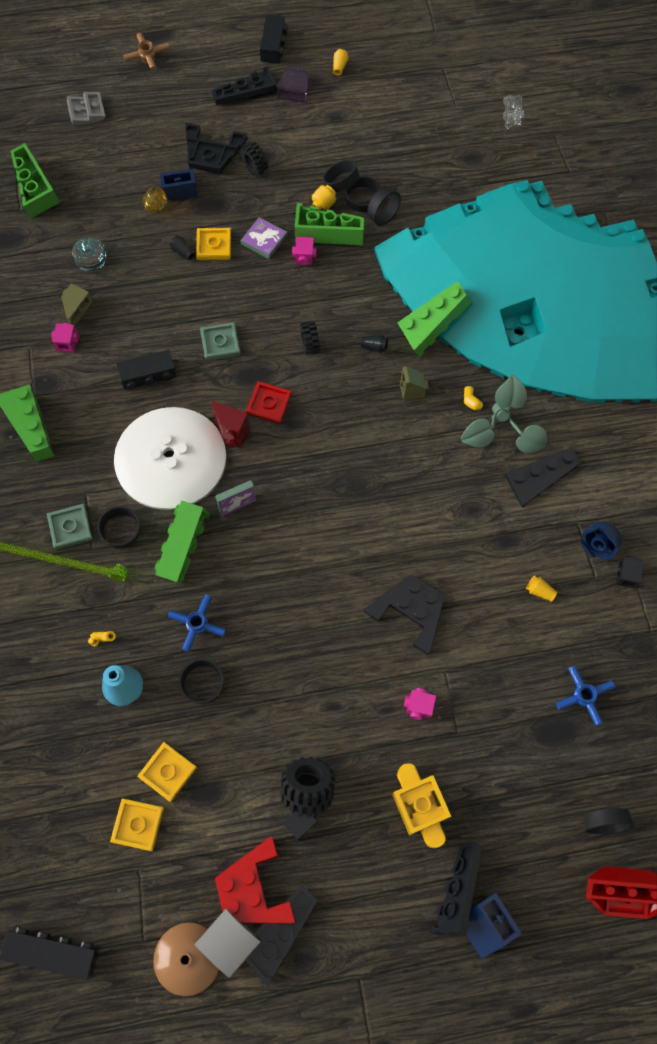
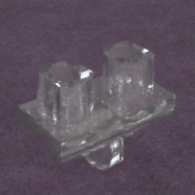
[503,94,524,129]

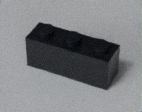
[260,15,288,64]
[116,350,177,390]

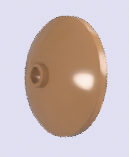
[153,923,219,996]

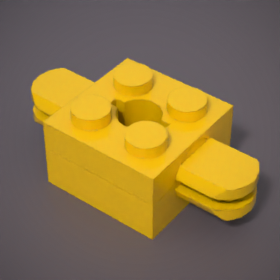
[392,763,451,848]

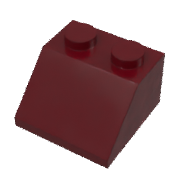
[211,401,250,448]

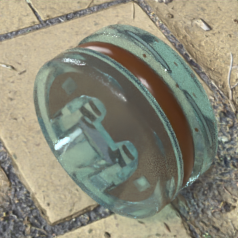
[72,238,107,272]

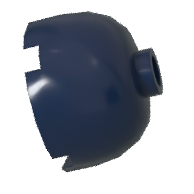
[581,521,622,561]

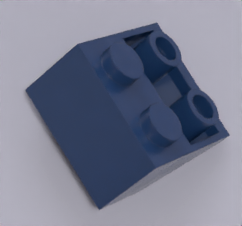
[160,168,198,201]
[466,892,522,959]

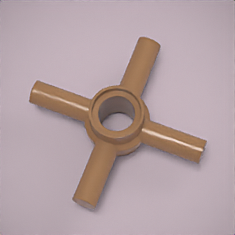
[123,33,170,71]

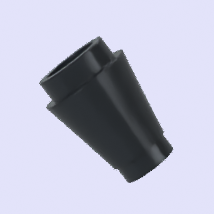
[169,235,195,260]
[361,335,388,353]

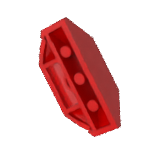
[586,866,657,919]

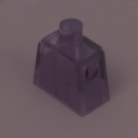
[277,65,309,104]

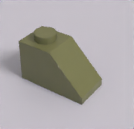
[61,284,92,326]
[400,366,428,401]

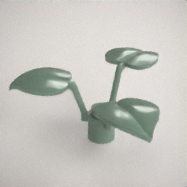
[461,375,547,453]

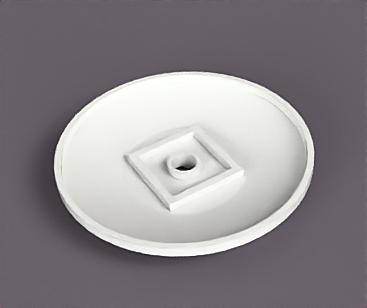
[114,407,226,510]

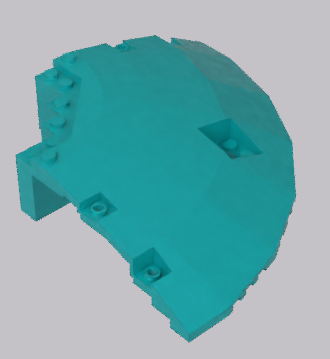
[374,180,657,403]

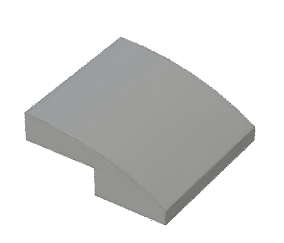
[67,92,105,125]
[194,909,261,978]

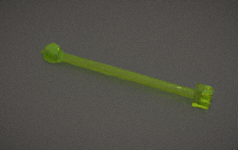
[0,542,127,581]

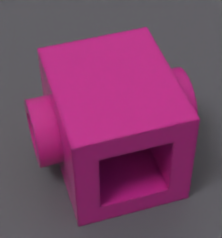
[292,237,317,265]
[51,323,79,353]
[403,688,436,720]

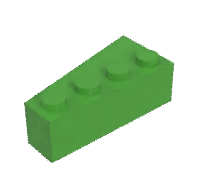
[11,143,60,218]
[295,203,364,245]
[397,281,472,357]
[0,384,54,462]
[155,500,211,584]

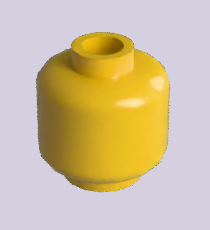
[312,185,336,211]

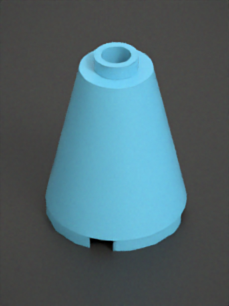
[102,665,143,706]

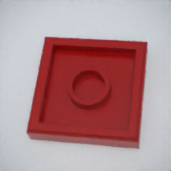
[246,381,292,425]

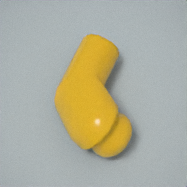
[464,386,483,411]
[88,631,116,647]

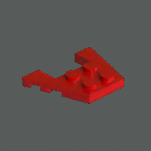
[215,837,296,924]

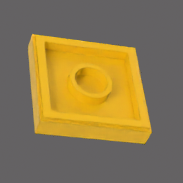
[196,228,231,260]
[137,742,197,802]
[110,799,164,852]

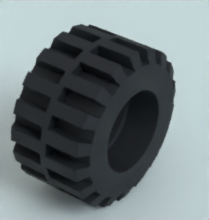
[280,757,335,816]

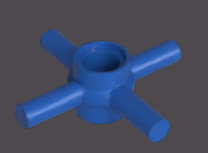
[168,594,226,652]
[556,665,615,726]

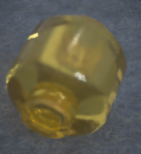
[142,187,168,213]

